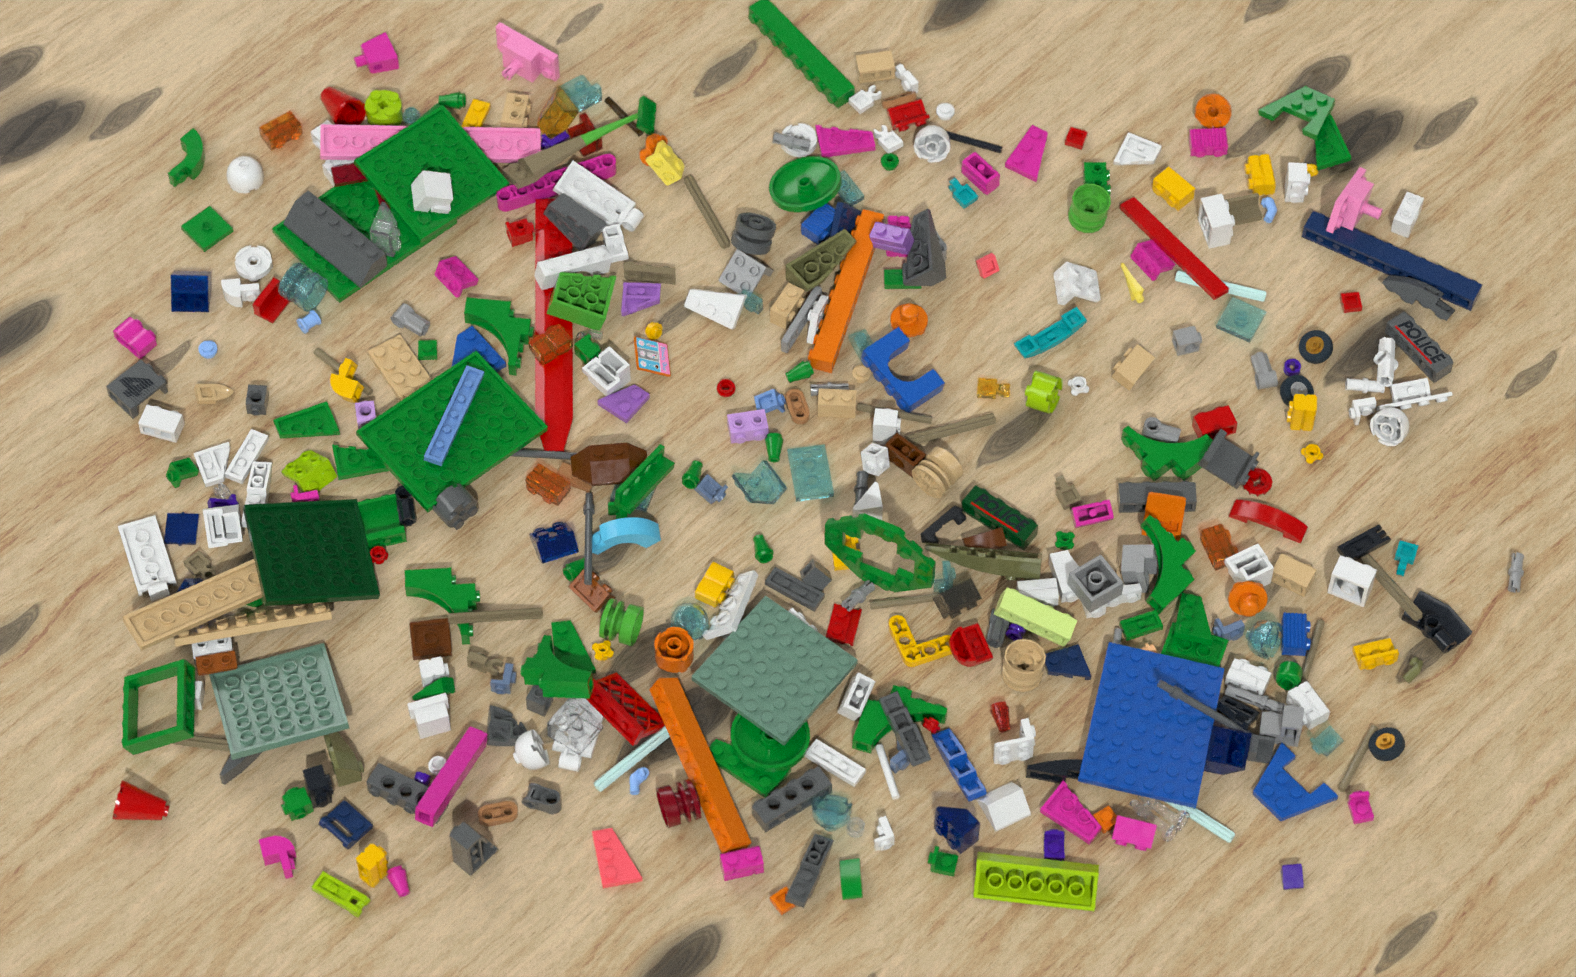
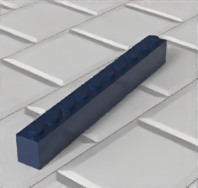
[1302,211,1482,311]

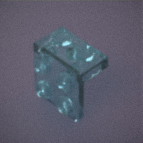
[553,75,602,117]
[732,460,788,504]

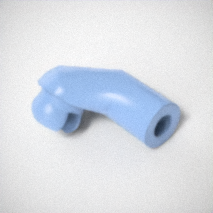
[1261,197,1278,223]
[629,767,650,795]

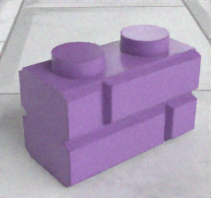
[869,222,914,255]

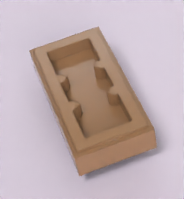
[555,462,593,493]

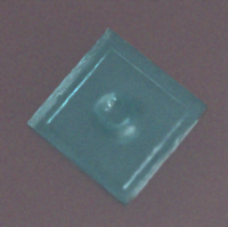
[1216,297,1266,343]

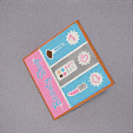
[634,336,671,377]

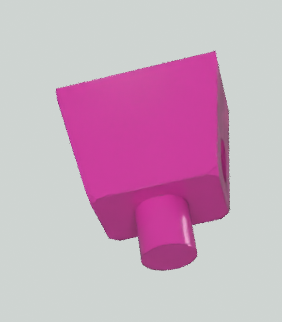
[354,32,399,74]

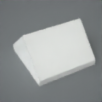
[852,482,883,520]
[976,782,1031,832]

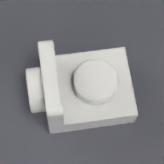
[1348,397,1377,425]
[874,816,894,851]

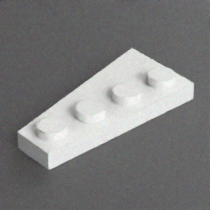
[702,570,758,640]

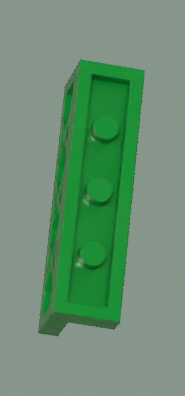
[614,444,675,514]

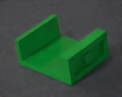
[358,494,407,550]

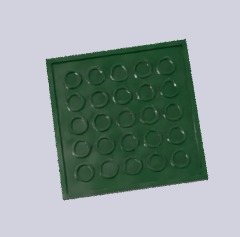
[243,499,380,606]

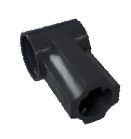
[395,485,416,527]

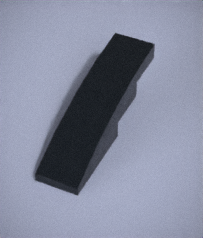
[1026,759,1083,784]

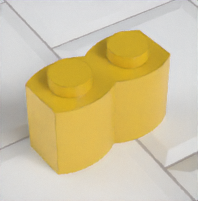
[695,562,735,608]

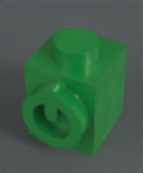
[281,787,314,821]

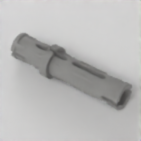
[1225,683,1285,714]

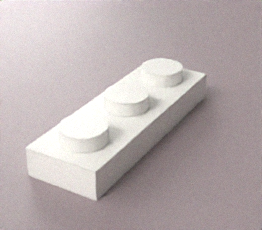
[224,429,269,484]
[805,739,866,787]

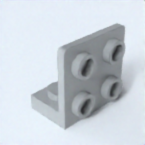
[719,249,774,299]

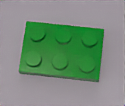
[1161,622,1229,667]

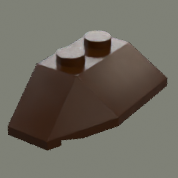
[570,442,647,486]

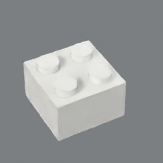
[1198,194,1235,249]
[1327,555,1377,607]

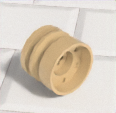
[912,447,963,499]
[1002,639,1046,692]

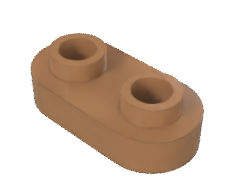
[881,91,917,109]
[785,389,810,424]
[478,801,518,827]

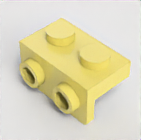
[646,140,685,186]

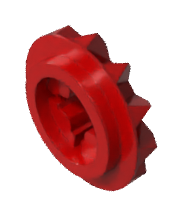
[1243,468,1273,497]

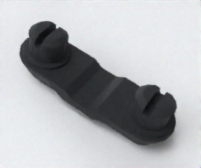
[920,505,967,544]

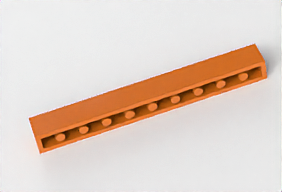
[808,209,884,373]
[649,678,751,854]

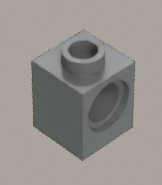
[245,385,269,416]
[526,685,553,717]

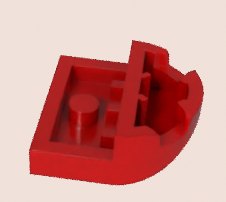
[949,623,993,667]

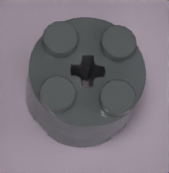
[433,484,479,530]

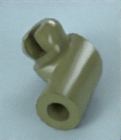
[1403,657,1423,684]

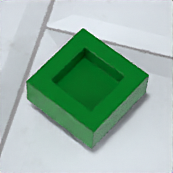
[418,340,437,360]

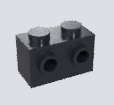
[302,764,334,808]

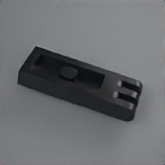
[1337,524,1391,561]

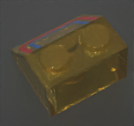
[537,87,579,138]

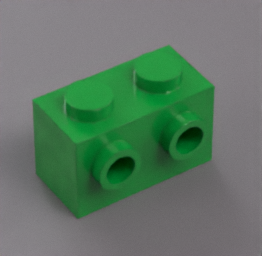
[1083,162,1111,195]

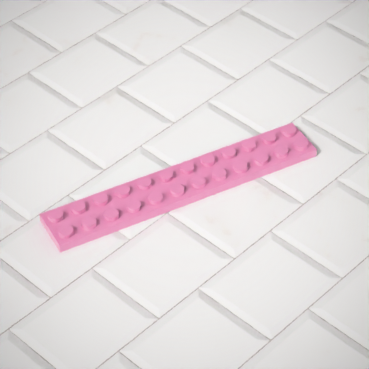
[320,124,541,163]

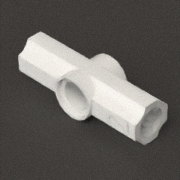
[1374,337,1399,387]

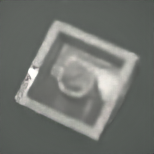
[370,202,401,257]
[547,698,603,755]

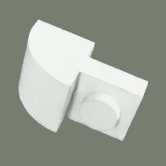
[602,224,629,263]
[221,278,261,307]

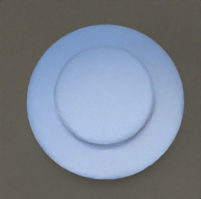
[198,340,218,359]

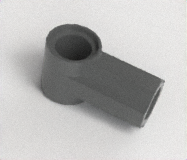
[986,608,1010,648]

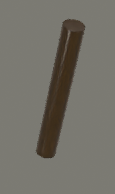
[604,97,644,136]

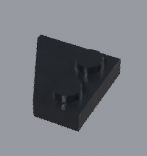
[1217,695,1260,731]

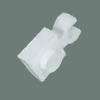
[895,64,919,94]
[849,85,882,114]
[874,125,903,153]

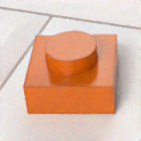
[1092,806,1117,834]
[770,887,796,915]

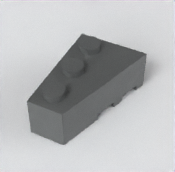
[543,193,607,251]
[449,822,499,876]

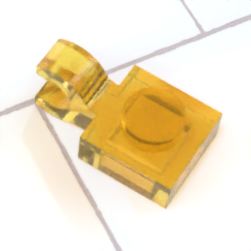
[977,378,1010,399]

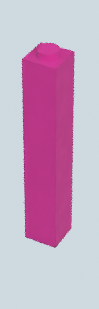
[415,726,488,828]

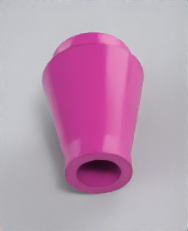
[387,866,410,897]

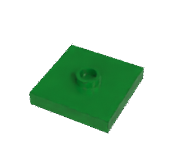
[181,206,233,252]

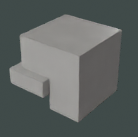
[1121,544,1158,593]

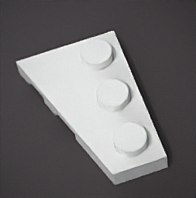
[684,289,747,330]

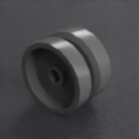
[731,213,776,255]

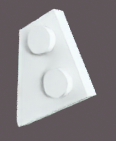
[1114,132,1162,165]
[806,295,829,344]

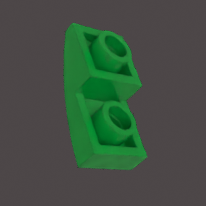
[840,858,863,900]

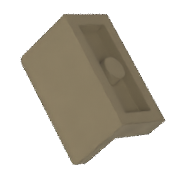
[1226,193,1262,226]

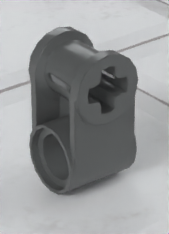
[522,783,562,815]

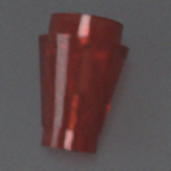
[990,701,1010,732]

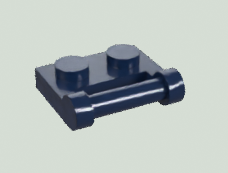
[319,800,373,850]

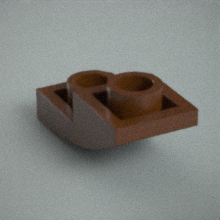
[962,527,1007,549]

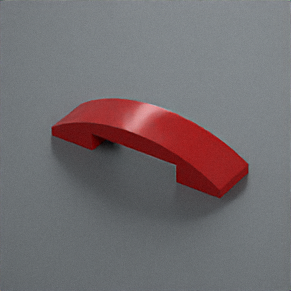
[1229,500,1308,543]

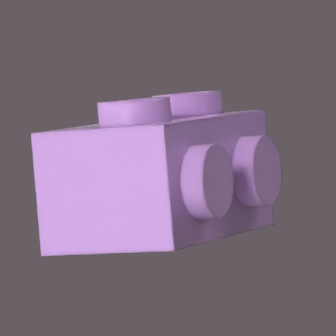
[727,409,769,444]

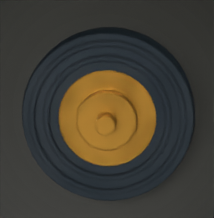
[1299,330,1333,364]
[1369,727,1405,761]

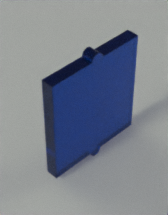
[164,512,199,546]

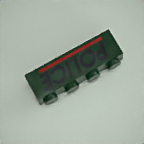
[962,485,1038,550]

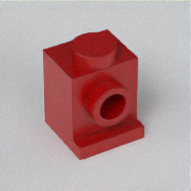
[505,218,535,247]

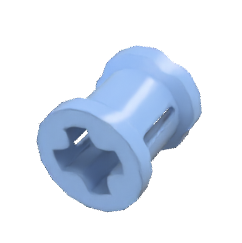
[296,310,321,334]

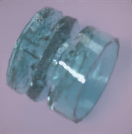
[278,262,328,312]

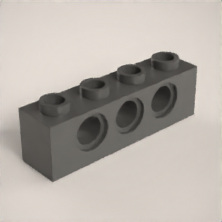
[366,763,449,824]
[752,766,832,833]

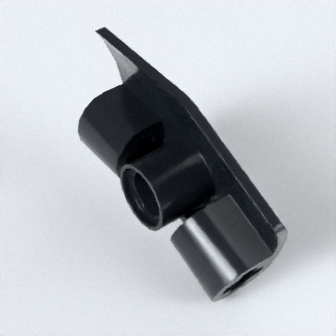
[1401,591,1472,654]

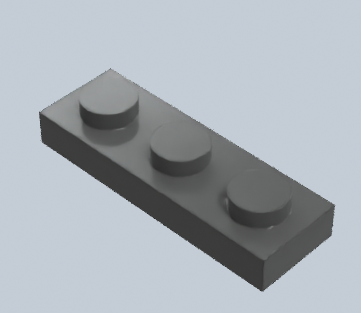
[765,567,825,612]

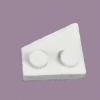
[194,442,230,487]

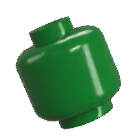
[1276,661,1302,690]

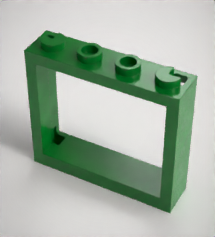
[122,659,195,755]

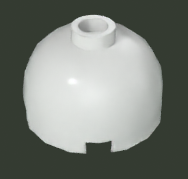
[914,125,951,163]
[226,156,264,194]
[1370,407,1409,446]
[513,729,550,770]

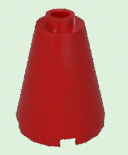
[320,87,366,125]
[112,780,170,820]

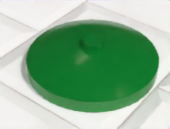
[769,156,842,212]
[730,714,810,772]

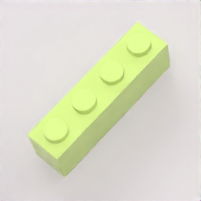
[994,587,1077,647]

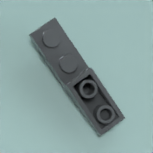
[1382,275,1455,321]
[785,834,834,908]

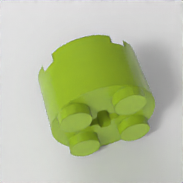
[365,90,403,126]
[1025,370,1063,414]

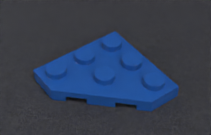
[452,326,506,372]

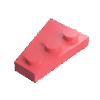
[592,828,643,888]

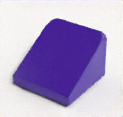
[1280,864,1304,890]

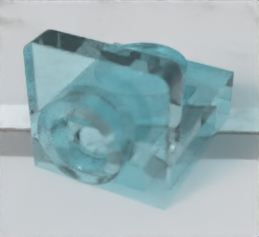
[738,289,763,315]

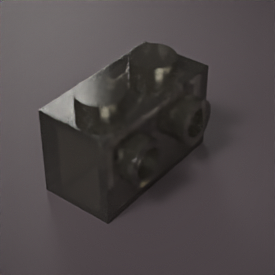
[933,578,982,619]

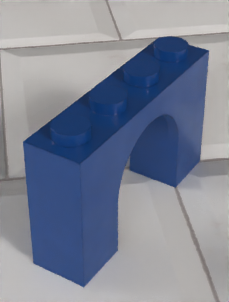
[861,327,945,413]

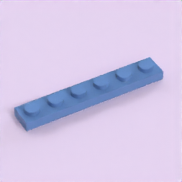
[424,366,484,466]

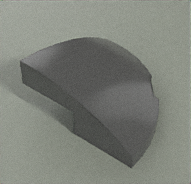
[487,705,527,746]

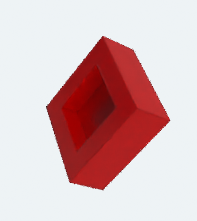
[1065,127,1088,150]
[1340,292,1362,313]

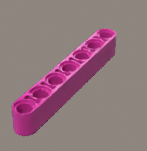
[496,154,617,212]

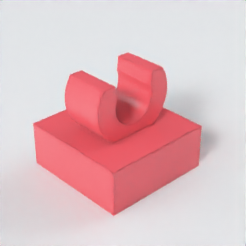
[976,253,1000,279]

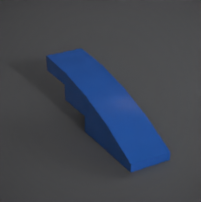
[932,728,987,802]

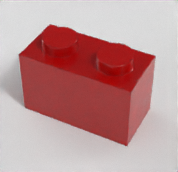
[1192,405,1238,440]

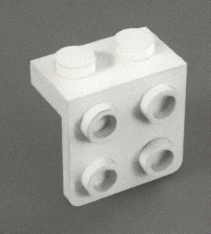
[1054,262,1101,306]
[993,718,1036,765]

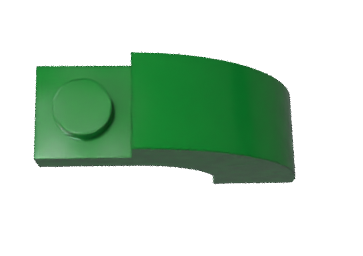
[168,128,205,187]

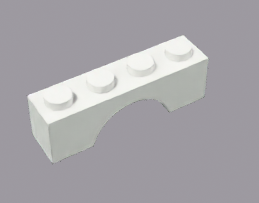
[534,245,612,290]

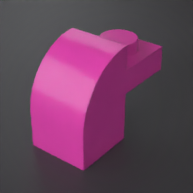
[259,836,297,879]

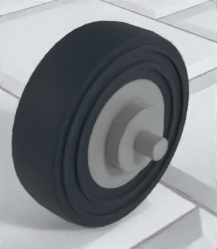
[1280,375,1314,407]

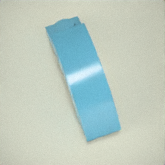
[592,517,661,555]

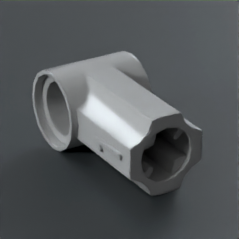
[391,303,430,337]
[1251,352,1278,390]
[1142,417,1181,443]

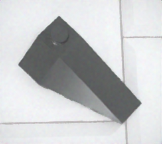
[902,209,946,286]

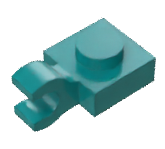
[948,177,978,209]
[1394,540,1419,576]

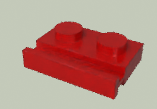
[826,604,862,646]

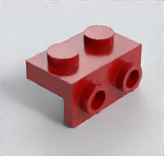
[886,99,930,132]

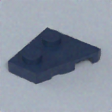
[830,202,862,238]
[1044,644,1092,680]

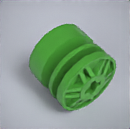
[1068,184,1111,233]
[599,598,644,647]

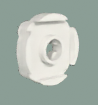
[781,123,817,158]
[235,245,273,282]

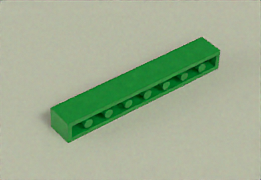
[748,0,855,108]

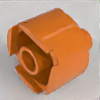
[654,627,694,673]

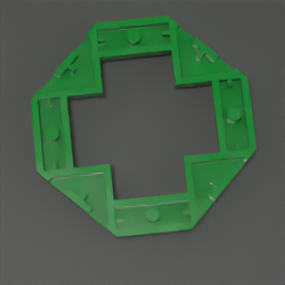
[824,513,936,593]

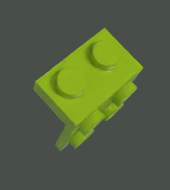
[281,450,338,493]

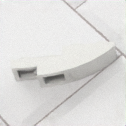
[241,461,272,528]

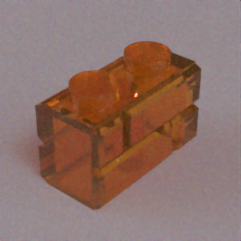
[259,110,303,151]
[525,463,571,506]
[1200,524,1238,571]

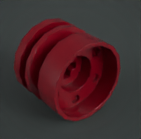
[656,779,701,828]

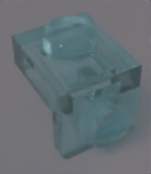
[933,561,956,593]
[1310,725,1344,757]

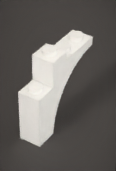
[1048,550,1142,618]

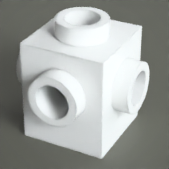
[861,443,890,476]

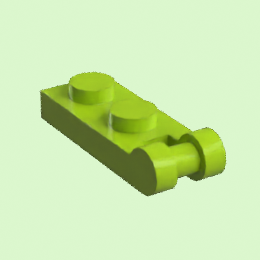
[312,871,370,917]

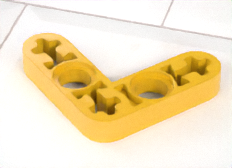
[888,615,952,667]

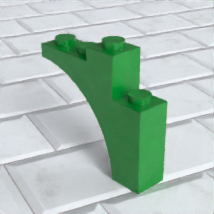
[464,297,535,376]
[1121,426,1213,481]
[1140,515,1196,614]
[405,568,480,645]
[521,635,594,699]
[852,685,948,754]

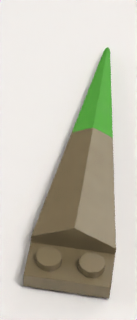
[502,113,638,189]

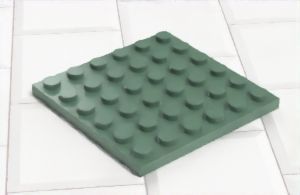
[691,596,858,745]
[209,643,349,760]

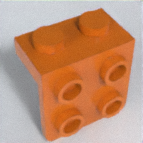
[1142,492,1186,541]

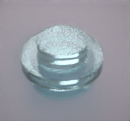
[402,107,421,125]

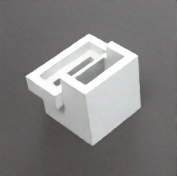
[411,171,453,214]
[582,346,631,396]
[203,504,243,548]
[1224,544,1274,586]
[407,693,451,739]

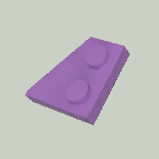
[621,282,661,316]
[598,384,650,424]

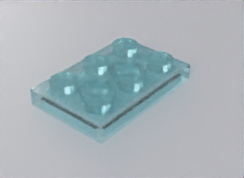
[787,444,834,502]

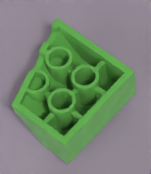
[546,272,616,332]

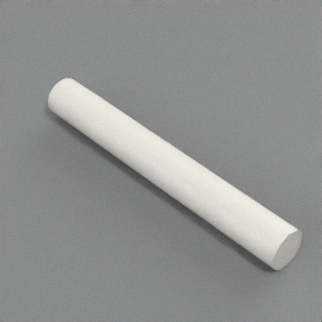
[875,744,900,800]

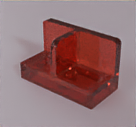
[567,113,603,157]

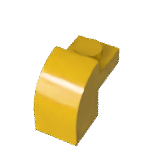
[330,358,364,403]

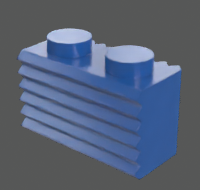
[801,203,836,245]
[1281,612,1311,656]

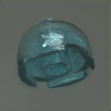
[670,603,709,640]
[1246,620,1282,660]
[812,795,852,831]

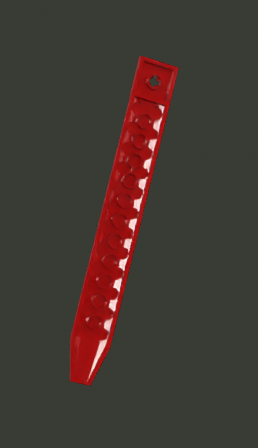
[535,198,573,452]

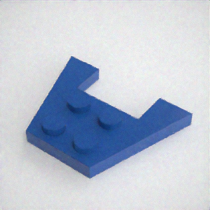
[1253,743,1338,821]

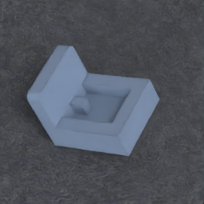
[694,474,728,504]
[1212,618,1245,641]
[490,663,517,695]
[890,740,910,774]

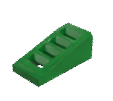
[412,677,456,701]

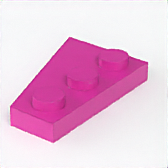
[815,125,876,158]
[1005,125,1048,183]
[1040,780,1101,845]

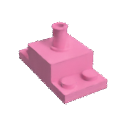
[496,22,560,83]
[1326,167,1383,234]

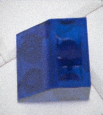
[171,271,212,312]
[529,521,579,564]
[1204,726,1252,775]
[934,806,980,854]

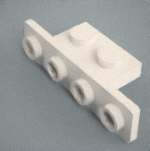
[1376,378,1453,411]

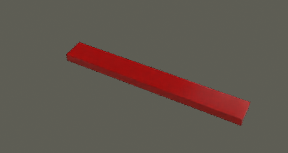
[1119,197,1229,300]

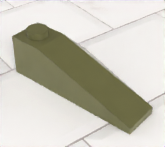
[786,229,856,292]
[323,732,364,787]

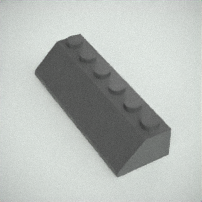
[283,190,387,288]

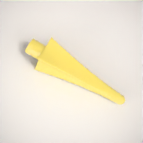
[1120,263,1144,303]

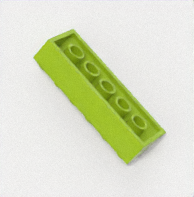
[973,852,1099,911]

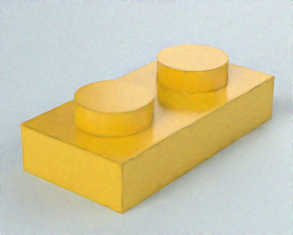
[461,99,491,127]

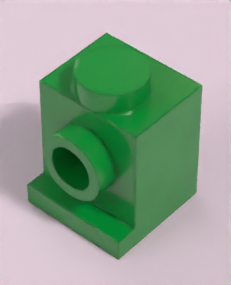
[574,334,601,364]

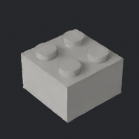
[1068,555,1124,613]

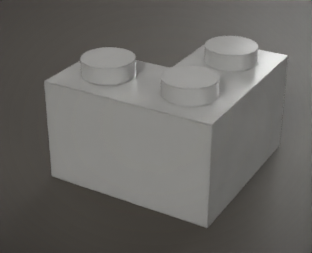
[1259,705,1304,747]

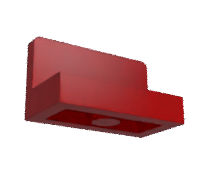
[253,277,293,323]

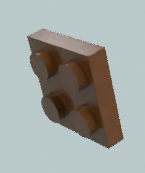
[409,618,452,660]

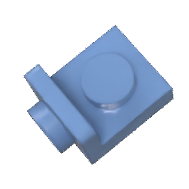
[754,389,786,414]

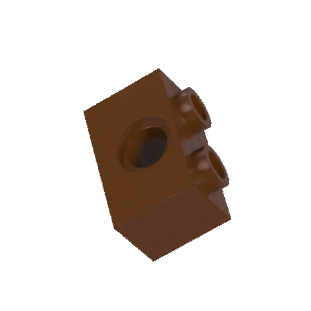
[884,433,926,478]

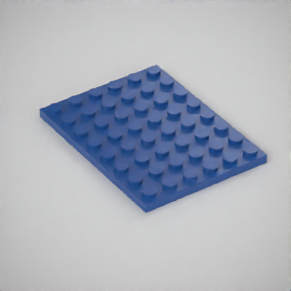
[1078,642,1225,809]

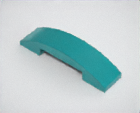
[1014,307,1087,359]

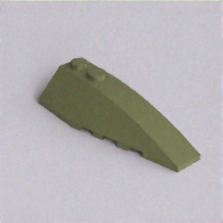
[925,543,1042,581]

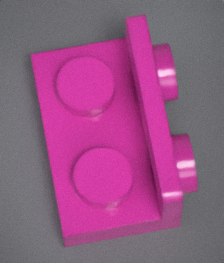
[1130,240,1175,281]
[435,256,479,298]

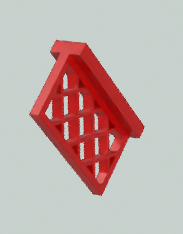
[586,672,665,746]

